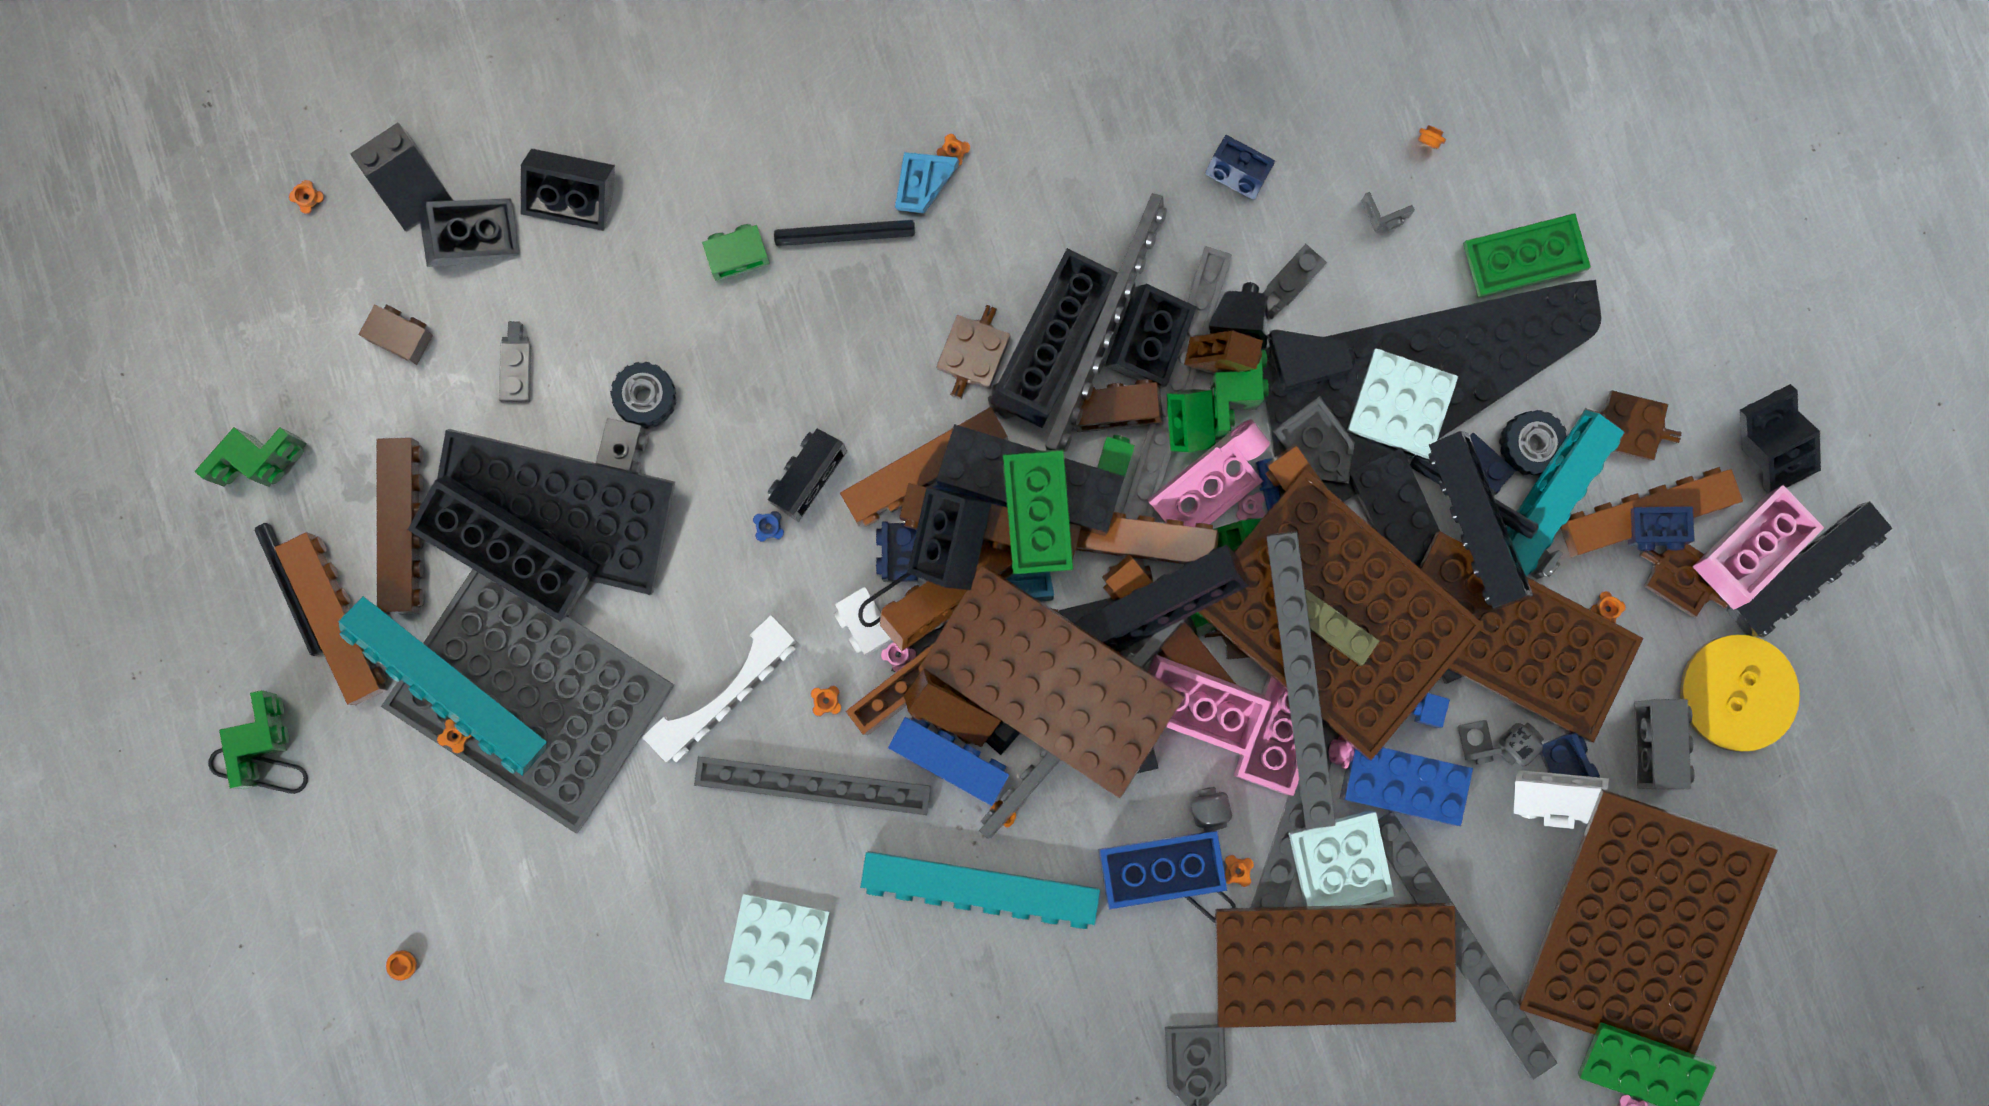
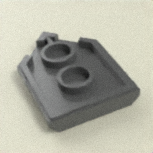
[1273,396,1354,483]
[1165,1024,1227,1106]

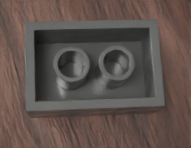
[1634,699,1695,789]

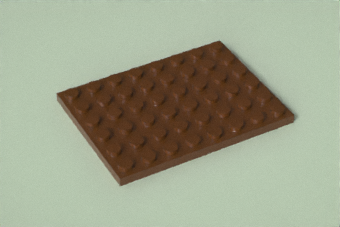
[1198,470,1484,760]
[1519,789,1778,1055]

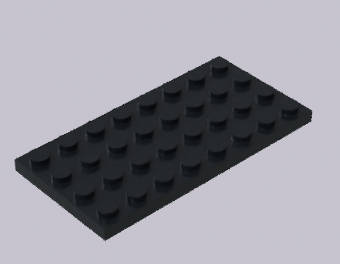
[426,429,675,595]

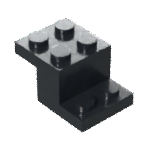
[1740,384,1821,493]

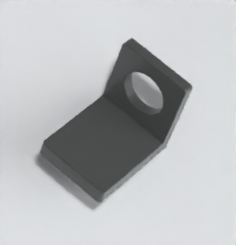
[1361,192,1415,231]
[1530,550,1563,580]
[1458,720,1502,764]

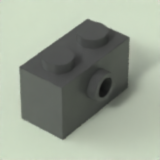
[596,418,648,473]

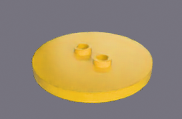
[1680,635,1800,752]

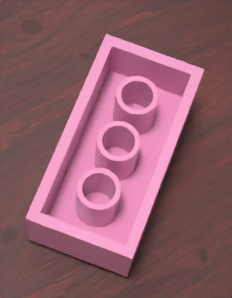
[1693,485,1824,610]
[1148,655,1271,757]
[1233,673,1299,796]

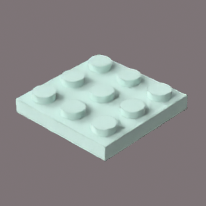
[1347,348,1458,459]
[1288,810,1394,906]
[724,893,830,1000]

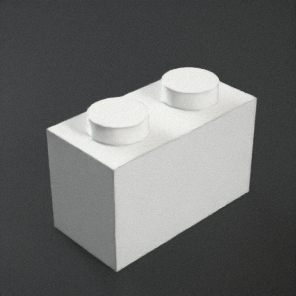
[834,587,892,656]

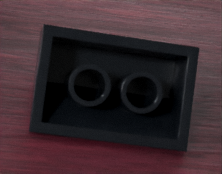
[520,148,615,231]
[1105,284,1197,387]
[767,428,848,522]
[907,487,992,590]

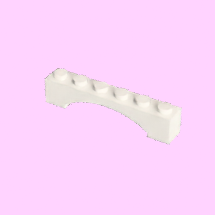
[642,615,797,763]

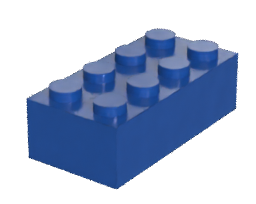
[888,717,1009,806]
[1339,747,1473,826]
[1098,831,1227,909]

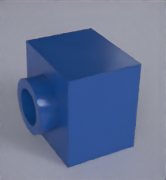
[1412,693,1450,728]

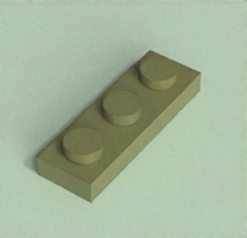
[1305,589,1379,666]

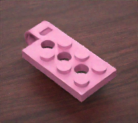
[1147,419,1270,527]

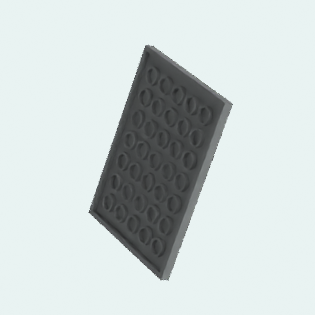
[381,569,674,833]

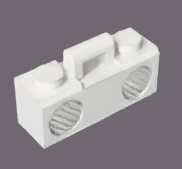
[1514,770,1609,829]

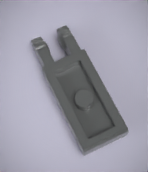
[1263,244,1327,319]

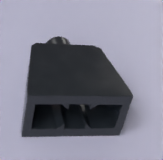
[1209,282,1269,348]

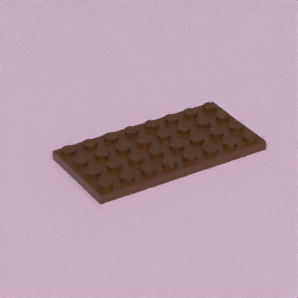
[1419,531,1644,743]
[921,565,1185,798]
[1215,903,1456,1028]

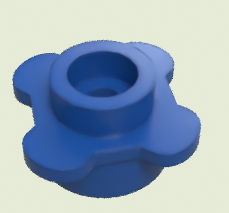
[753,511,784,542]

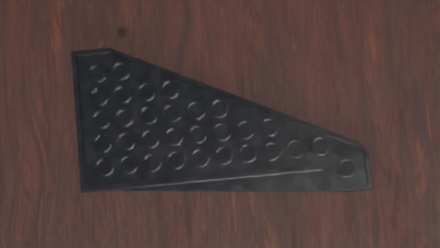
[1261,280,1602,502]

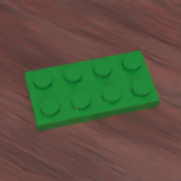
[1463,213,1591,298]
[1003,449,1073,574]
[1578,1022,1717,1106]

